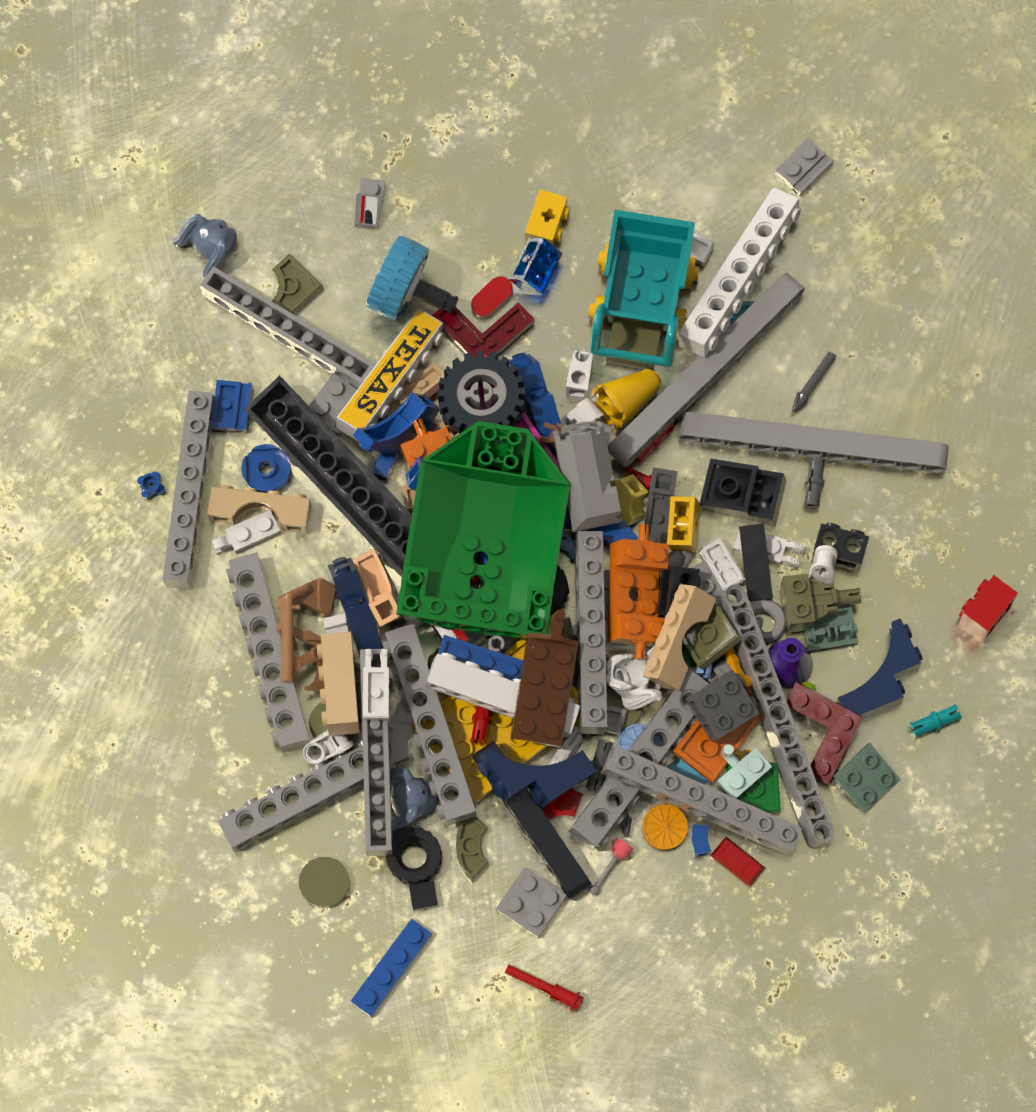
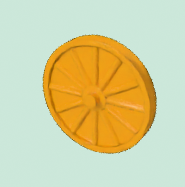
[642,804,688,850]

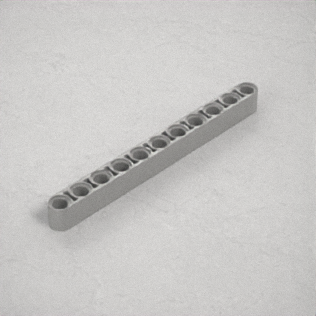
[608,272,805,467]
[679,412,949,473]
[718,584,835,848]

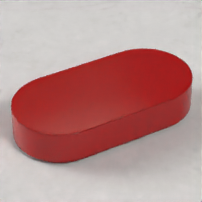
[471,276,513,318]

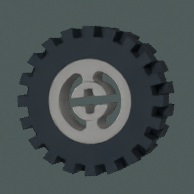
[438,350,526,436]

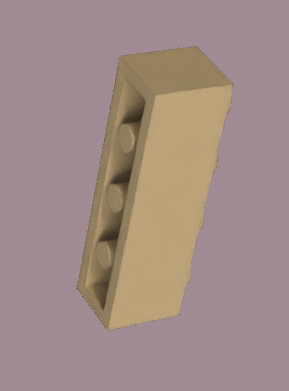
[317,631,360,736]

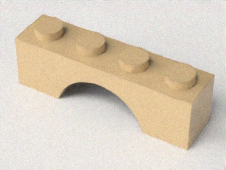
[207,485,312,534]
[643,584,716,691]

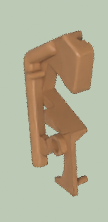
[277,578,336,692]

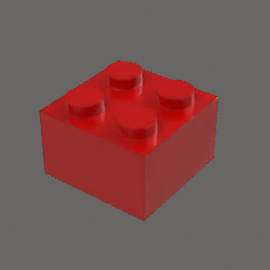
[958,575,1018,644]

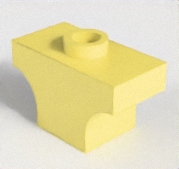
[612,474,649,526]

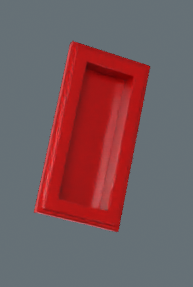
[710,836,766,887]

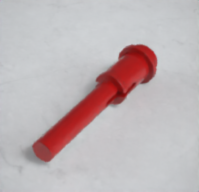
[505,964,584,1011]

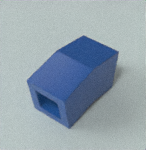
[372,452,399,479]
[691,824,711,858]

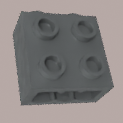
[685,670,759,742]

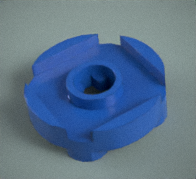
[241,444,291,493]

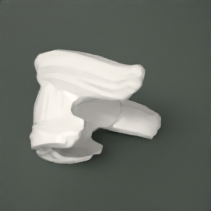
[606,645,662,710]

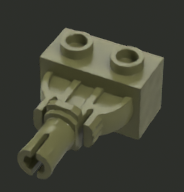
[780,574,862,633]

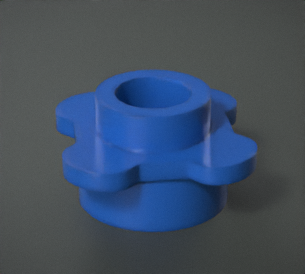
[137,471,165,499]

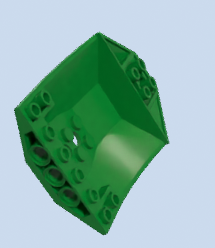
[396,421,571,638]

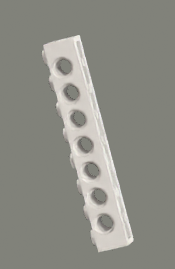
[678,187,801,358]

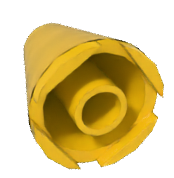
[592,369,661,430]

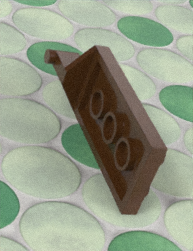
[510,609,579,748]

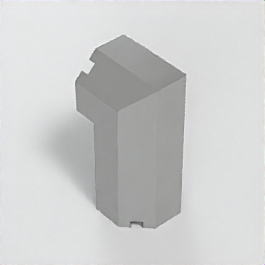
[552,421,622,532]

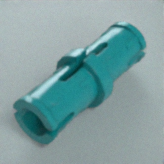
[909,704,962,738]

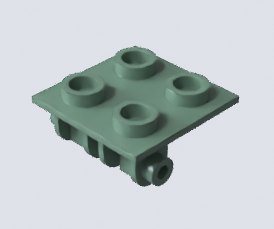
[805,604,858,651]
[833,742,900,814]

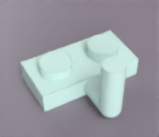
[717,744,772,798]

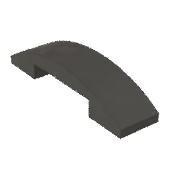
[644,467,678,544]

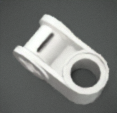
[561,397,605,426]
[809,545,838,584]
[303,729,354,764]

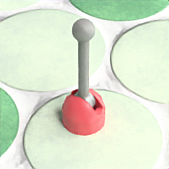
[589,838,634,895]

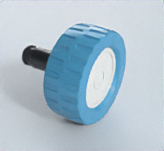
[366,236,459,320]

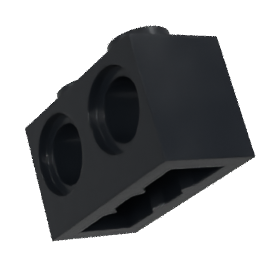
[812,523,869,571]
[658,566,701,616]

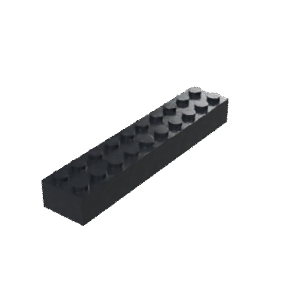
[244,375,412,577]

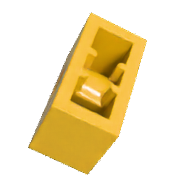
[525,189,571,249]
[667,496,701,553]

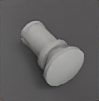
[488,635,514,654]

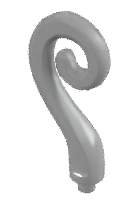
[705,599,786,683]

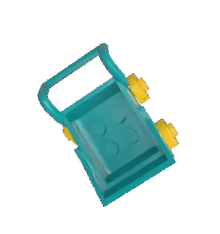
[588,210,700,367]

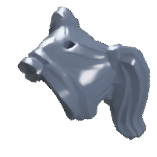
[172,214,237,278]
[390,767,437,835]

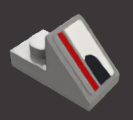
[354,178,386,229]

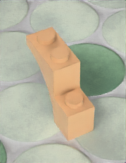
[352,548,402,627]

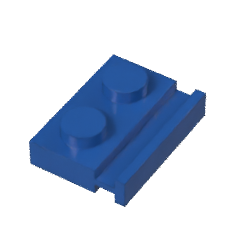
[211,380,253,432]

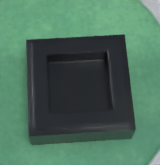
[409,880,438,911]

